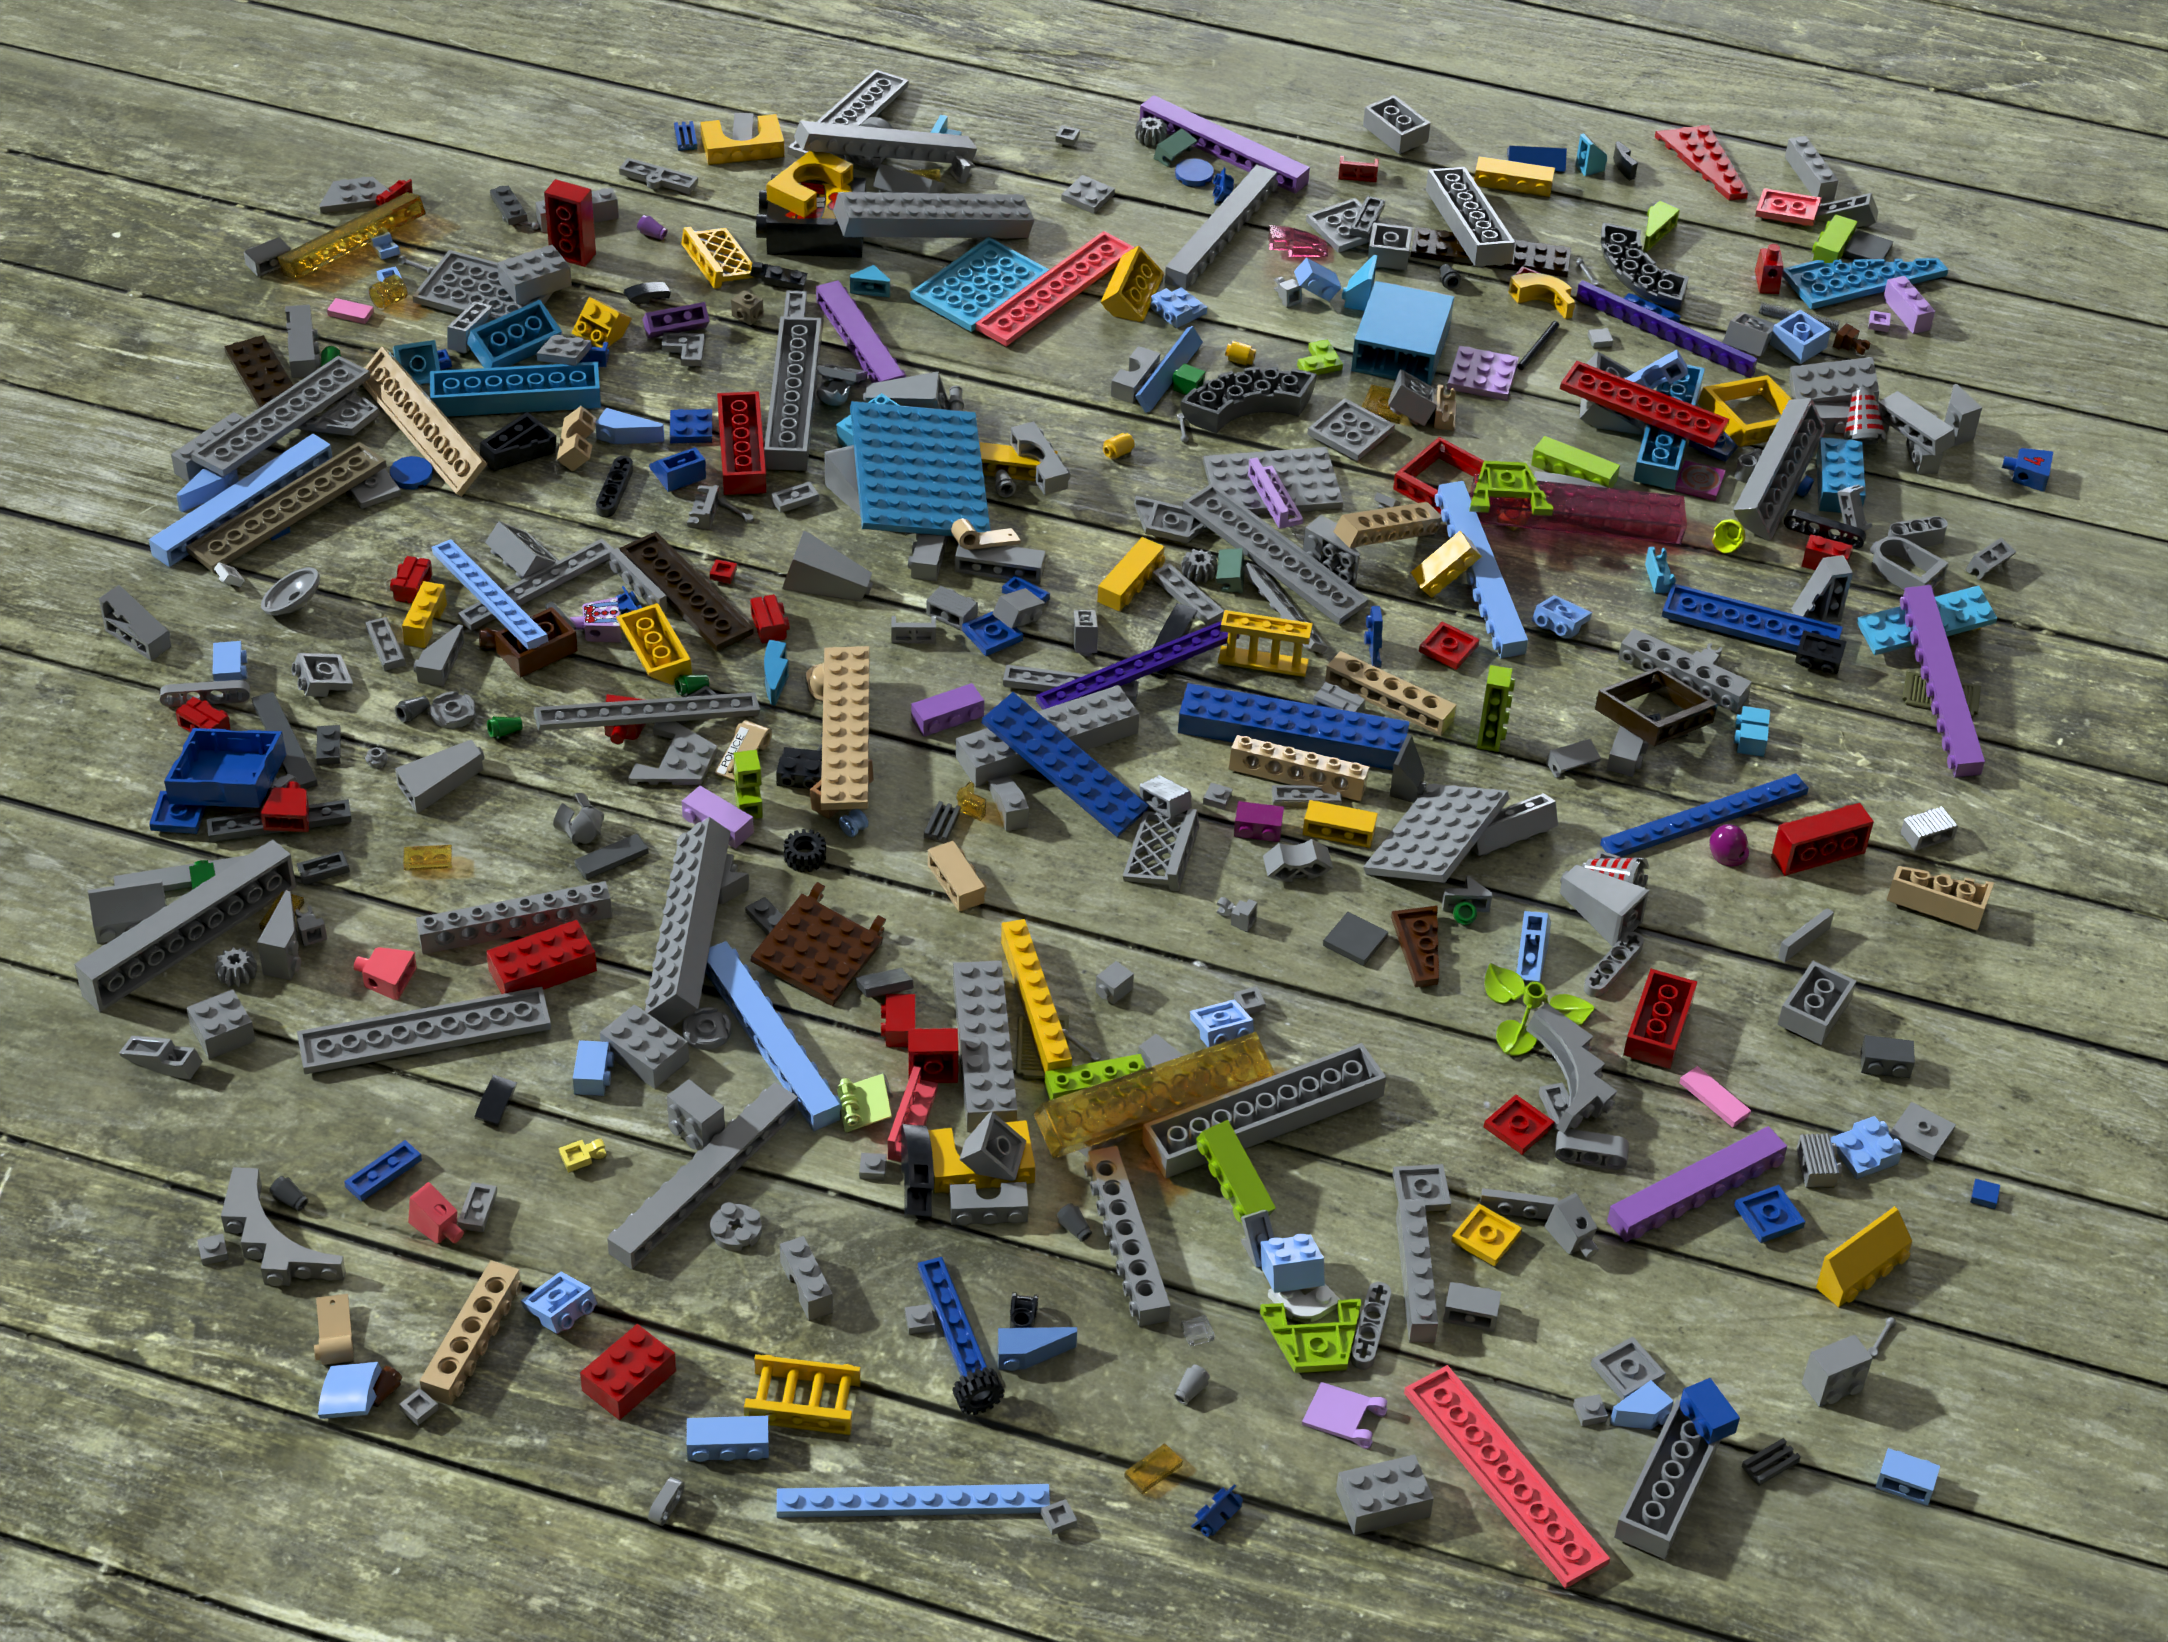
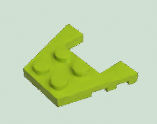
[1469,461,1553,516]
[1260,1299,1361,1373]

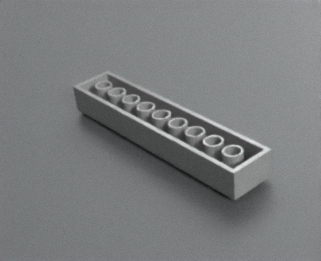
[833,192,1034,238]
[764,316,822,471]
[645,817,731,1028]
[74,840,296,1012]
[1142,1043,1386,1179]

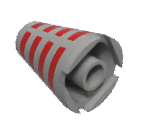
[1844,387,1886,445]
[1582,858,1649,888]

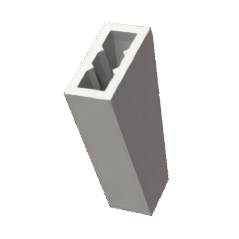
[395,739,485,813]

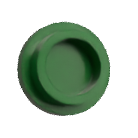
[1453,902,1477,925]

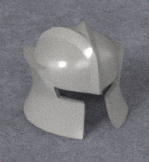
[553,793,604,846]

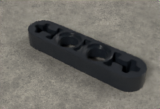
[596,456,633,517]
[1783,509,1866,549]

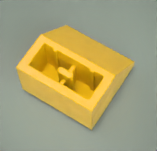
[571,297,632,348]

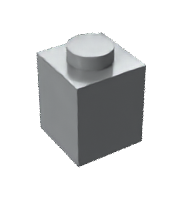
[1096,961,1134,1005]

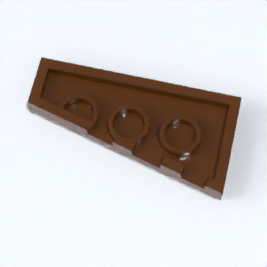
[1391,906,1439,988]

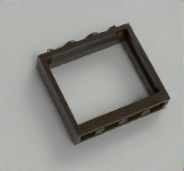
[1595,667,1718,747]

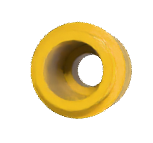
[1225,341,1256,366]
[1103,433,1135,460]

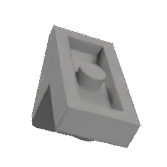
[718,854,749,904]
[1442,876,1492,912]
[1241,1210,1274,1267]

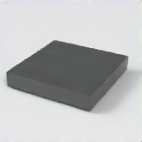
[1843,229,1893,260]
[1323,912,1388,966]
[855,968,914,998]

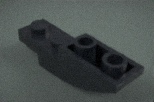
[901,1124,934,1220]

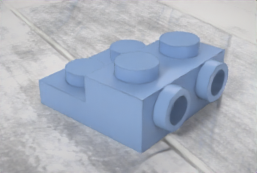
[1150,287,1207,329]
[1532,595,1592,638]
[1190,999,1254,1049]
[1831,1116,1902,1179]
[521,1272,597,1334]

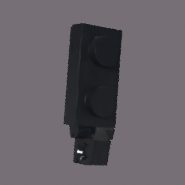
[750,262,808,291]

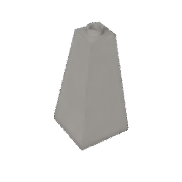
[863,371,949,410]
[825,445,861,517]
[782,531,873,602]
[1560,865,1649,946]

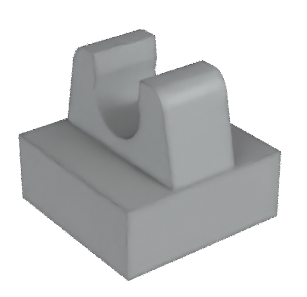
[950,156,975,183]

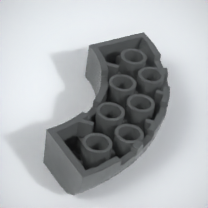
[1601,222,1689,311]
[1180,367,1317,433]

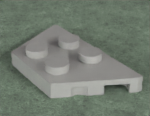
[319,176,390,213]
[1134,496,1207,543]

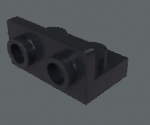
[1795,630,1847,674]

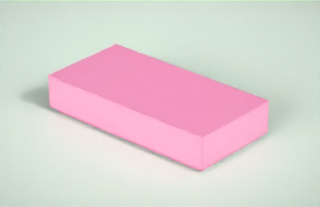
[327,298,374,324]

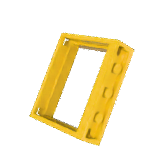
[1697,375,1792,447]

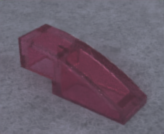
[1268,225,1328,257]

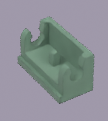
[1153,129,1197,166]
[1216,548,1246,593]

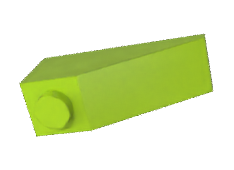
[1643,201,1680,253]

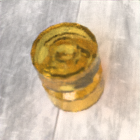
[369,274,408,310]

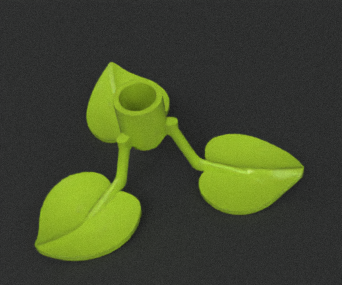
[1484,963,1594,1056]

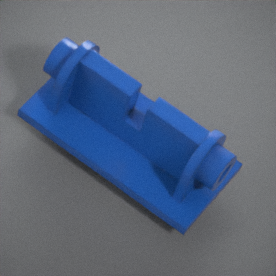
[1213,168,1234,205]
[615,586,643,614]
[1191,1484,1243,1537]

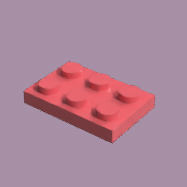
[1755,188,1821,226]

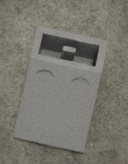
[1303,515,1360,588]

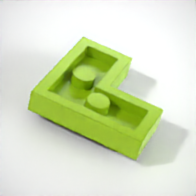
[1297,339,1343,375]

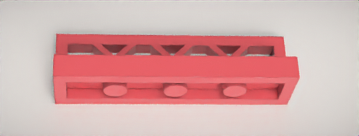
[888,1066,938,1162]

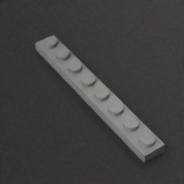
[458,539,614,631]

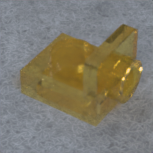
[956,781,986,821]

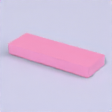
[1679,1066,1751,1128]

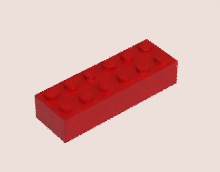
[717,391,766,495]

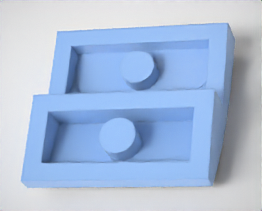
[318,1362,382,1419]

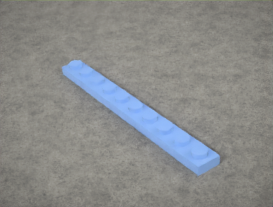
[432,539,549,650]
[777,1484,1050,1518]

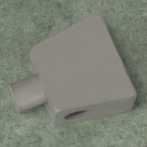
[1544,1193,1599,1258]

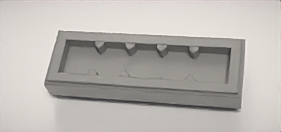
[1479,1188,1558,1220]

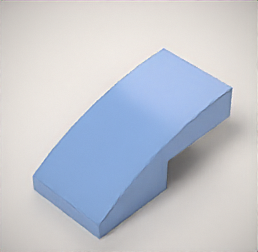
[366,228,400,259]

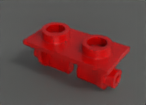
[375,179,413,214]

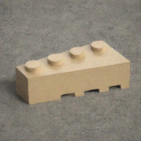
[1887,866,1994,931]

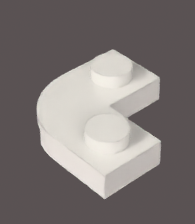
[1268,1284,1340,1322]

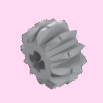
[1135,116,1167,146]
[1181,549,1218,584]
[214,947,257,988]

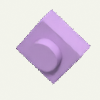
[1868,311,1891,332]

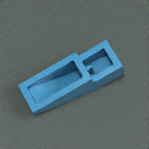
[764,640,789,706]

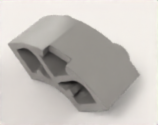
[1263,839,1333,882]

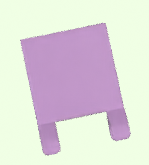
[1302,1382,1387,1449]

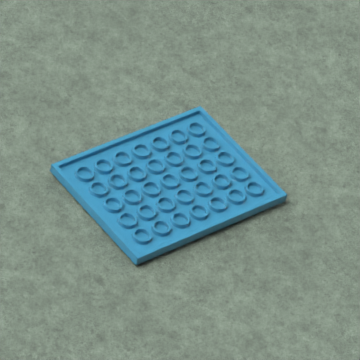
[850,401,991,536]

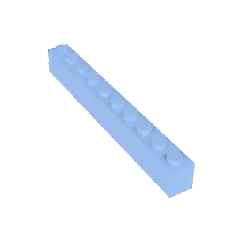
[149,434,333,567]
[1435,481,1528,658]
[705,941,842,1131]

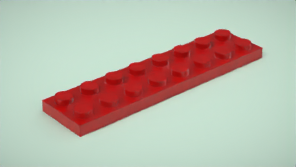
[1559,360,1730,448]

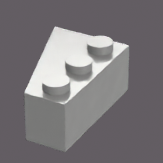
[285,304,320,378]
[1791,555,1853,623]
[99,585,171,661]

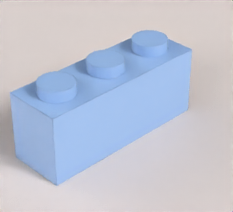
[687,1416,769,1462]

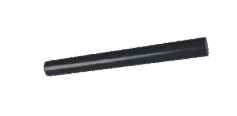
[1517,321,1560,370]

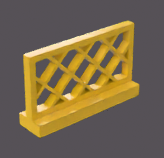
[681,227,754,289]

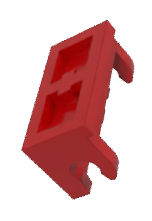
[1338,156,1379,182]

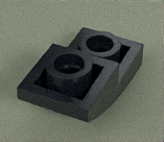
[1613,141,1638,181]
[624,282,671,305]
[474,1075,517,1127]

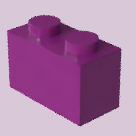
[1234,801,1284,842]

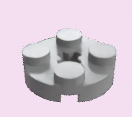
[710,1202,762,1251]

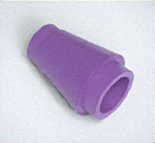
[637,215,668,240]

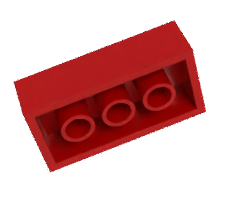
[544,179,596,267]
[1771,803,1874,876]
[486,920,597,994]
[1623,968,1697,1069]

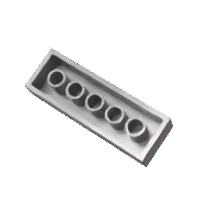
[1614,1399,1721,1559]

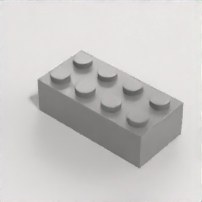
[1789,357,1879,402]

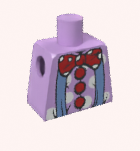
[570,597,622,642]

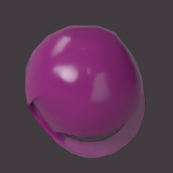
[1709,824,1749,867]

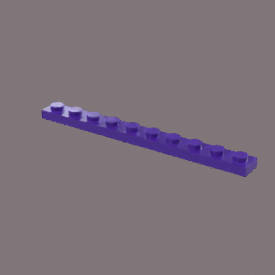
[1576,280,1758,378]
[1036,621,1240,710]

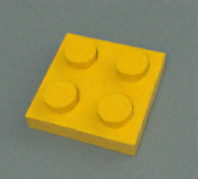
[1451,1204,1522,1267]

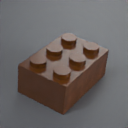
[495,607,578,678]

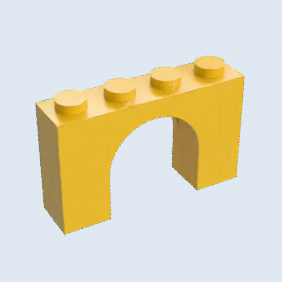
[700,114,785,165]
[766,151,853,218]
[928,1120,1035,1193]

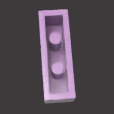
[1883,276,1935,334]
[682,786,754,849]

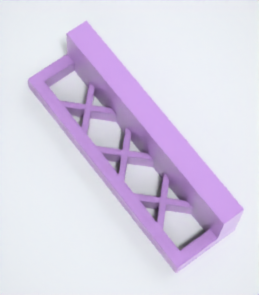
[1248,458,1303,529]

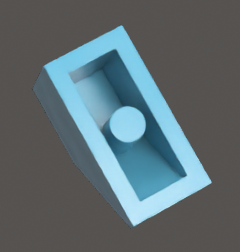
[1575,133,1607,176]

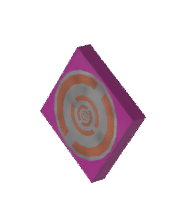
[1675,460,1726,501]

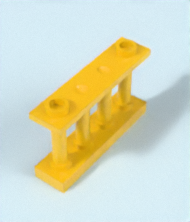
[1218,610,1313,677]
[744,1354,861,1435]

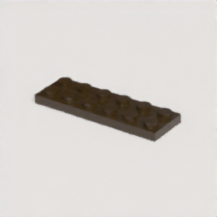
[224,335,294,409]

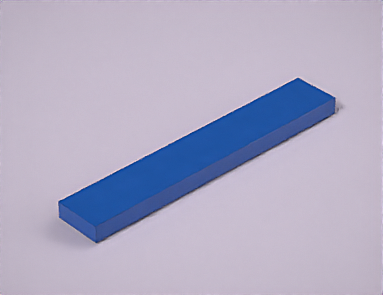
[918,1257,987,1377]

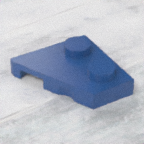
[1364,606,1383,667]

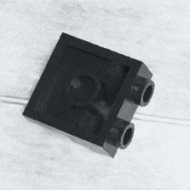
[776,747,822,789]

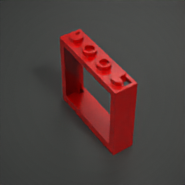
[1393,437,1496,515]

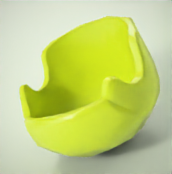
[1712,519,1745,553]

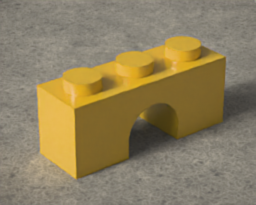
[402,581,447,648]

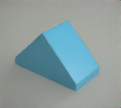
[850,265,890,298]

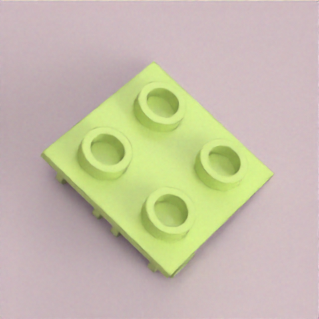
[837,1074,892,1132]

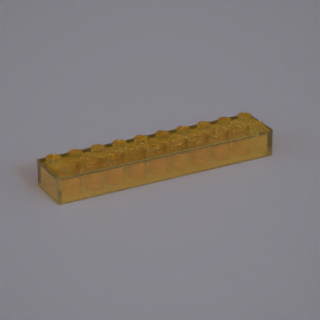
[1033,1032,1276,1159]

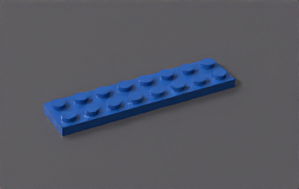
[1661,583,1843,652]
[981,692,1149,837]

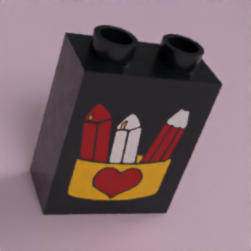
[756,174,866,258]

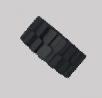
[784,829,826,872]
[952,1367,1005,1415]

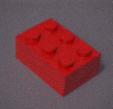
[580,1324,676,1421]

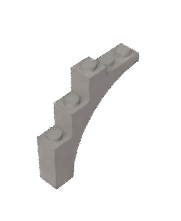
[1526,1003,1617,1134]
[221,1167,346,1286]

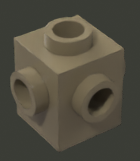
[731,290,764,325]

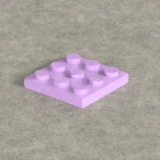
[1447,346,1519,401]

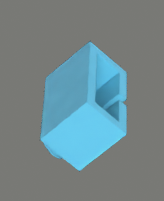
[1734,706,1770,757]

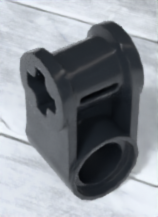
[1010,1292,1039,1328]

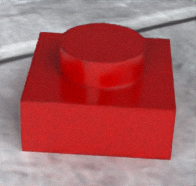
[709,559,737,584]

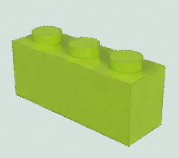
[1812,214,1858,263]

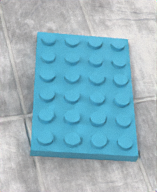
[910,237,1049,332]

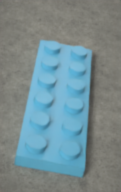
[1857,585,1997,656]

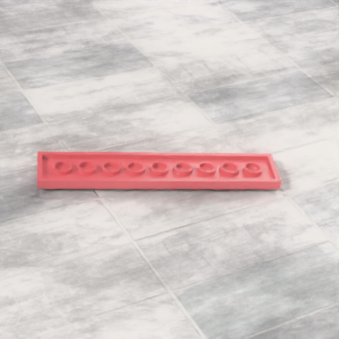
[976,231,1135,347]
[1404,1365,1610,1589]

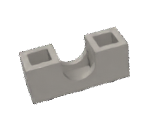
[1111,346,1161,404]
[950,1182,1028,1225]
[780,1236,833,1321]

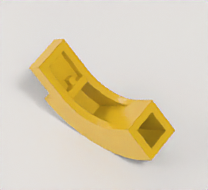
[1508,273,1575,319]

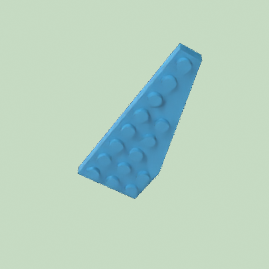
[1782,258,1949,309]

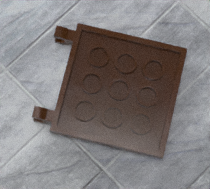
[750,882,886,1007]

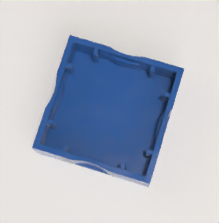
[164,728,287,808]

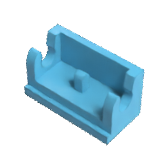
[1645,547,1676,593]

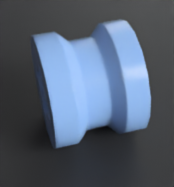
[839,809,868,837]

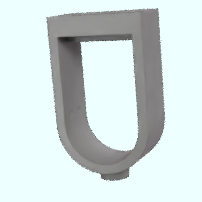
[1870,537,1949,590]

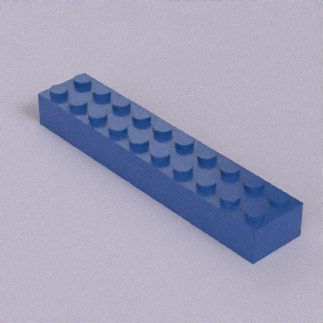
[1178,683,1410,770]

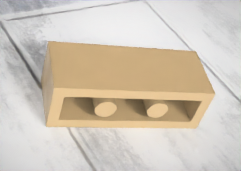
[928,841,987,912]

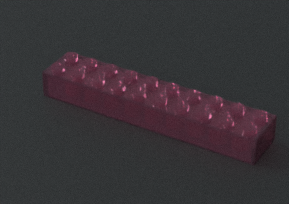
[1470,474,1687,544]

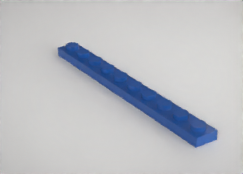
[1600,773,1809,857]

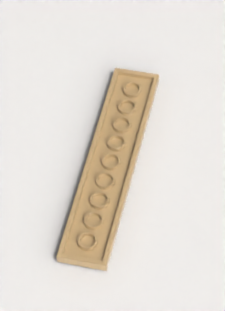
[362,346,487,497]
[821,646,870,810]

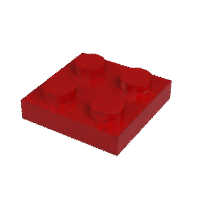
[1419,621,1480,670]
[1484,1094,1554,1155]

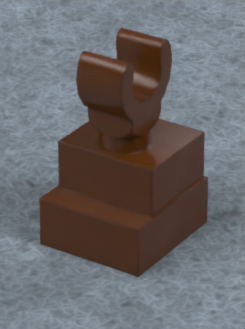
[1832,323,1871,355]

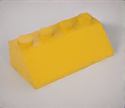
[1100,246,1165,322]
[616,603,692,685]
[1816,1206,1912,1308]

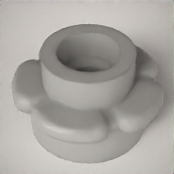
[365,747,388,769]

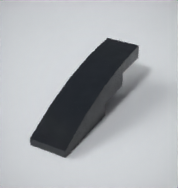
[1151,603,1198,679]

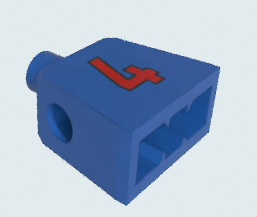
[2002,448,2053,492]

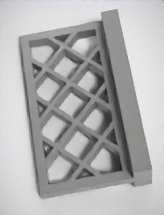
[1123,809,1199,891]

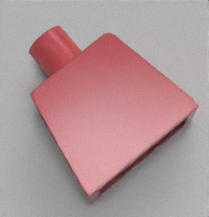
[354,947,417,1001]
[408,1182,464,1244]

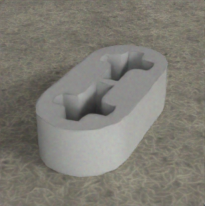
[648,1477,685,1526]

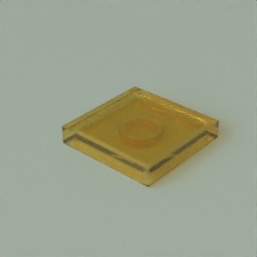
[1362,384,1404,424]

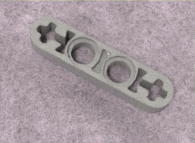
[160,680,250,707]
[1584,932,1644,997]
[1351,1282,1391,1370]

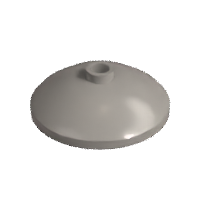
[261,567,320,616]

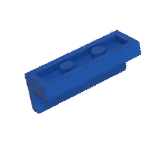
[1507,146,1567,172]

